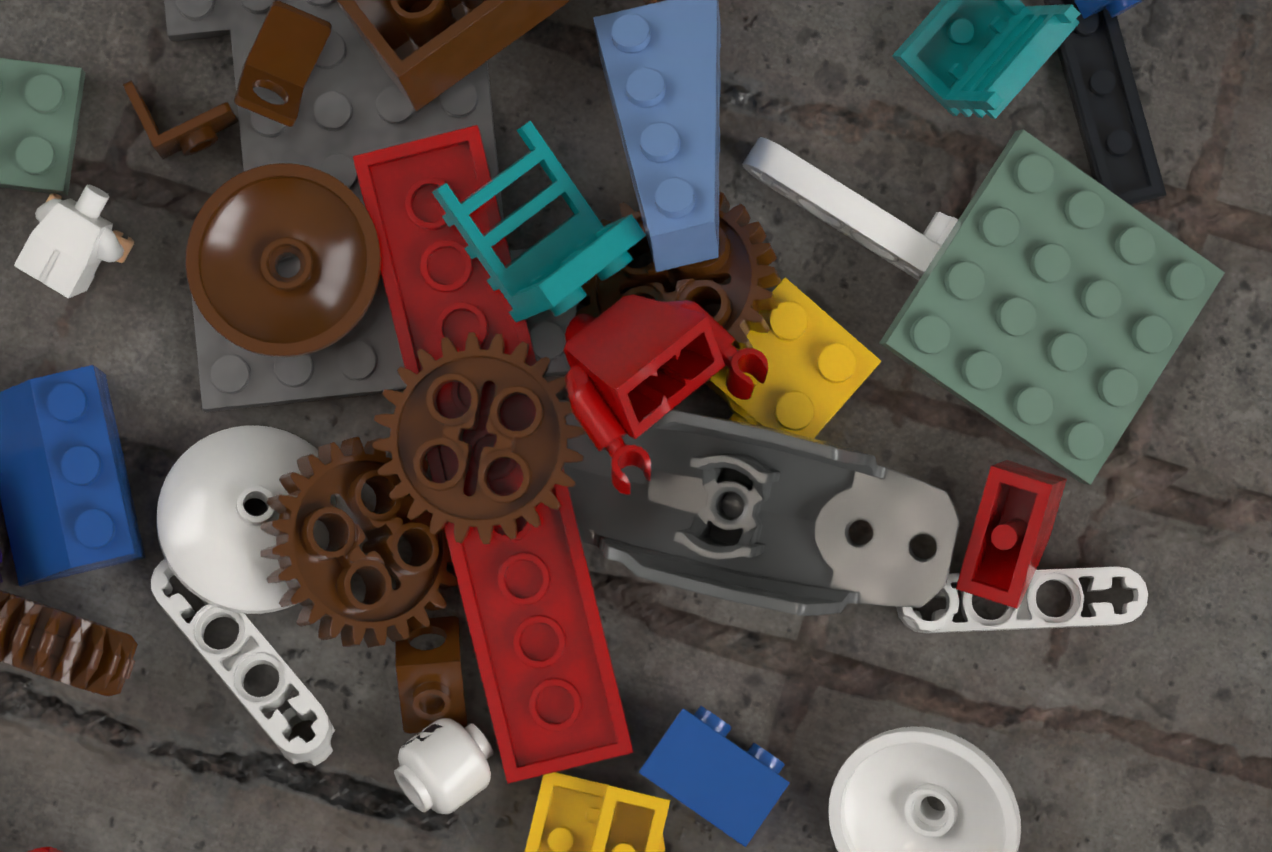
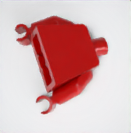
[564,294,768,495]

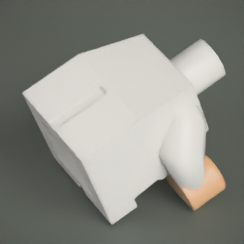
[14,184,134,298]

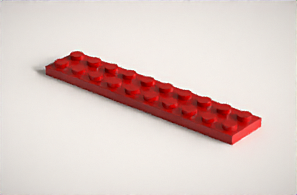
[353,125,634,784]

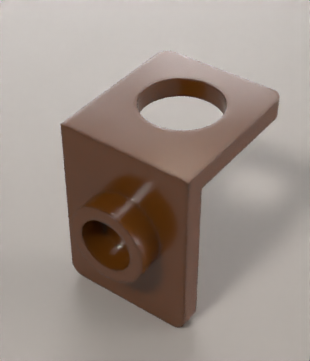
[234,1,332,127]
[123,80,238,159]
[395,616,467,734]

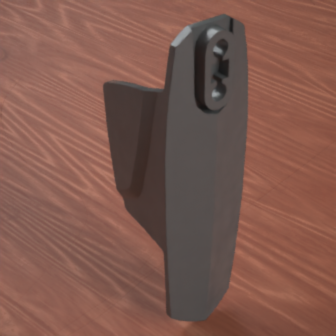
[559,399,960,616]

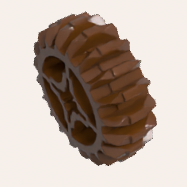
[0,590,138,696]

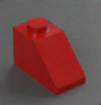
[956,460,1067,609]

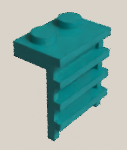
[892,0,1081,119]
[432,121,646,323]

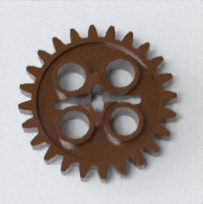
[575,191,781,383]
[373,332,586,544]
[260,437,458,648]

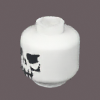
[394,718,493,814]

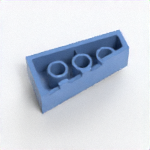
[593,0,721,272]

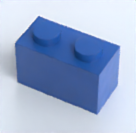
[639,705,790,847]

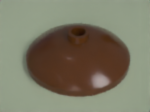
[186,163,381,358]

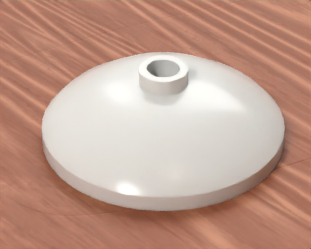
[157,425,337,614]
[828,727,1021,852]

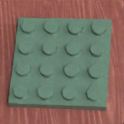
[879,129,1225,485]

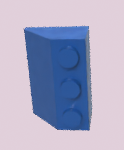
[0,365,146,587]

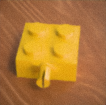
[705,277,881,439]
[525,772,671,852]

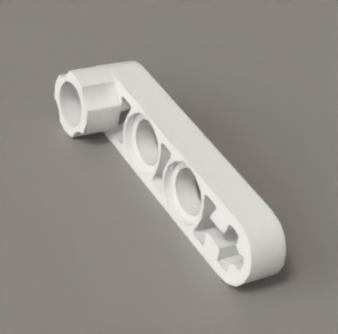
[742,137,958,281]
[151,559,335,766]
[896,566,1148,633]

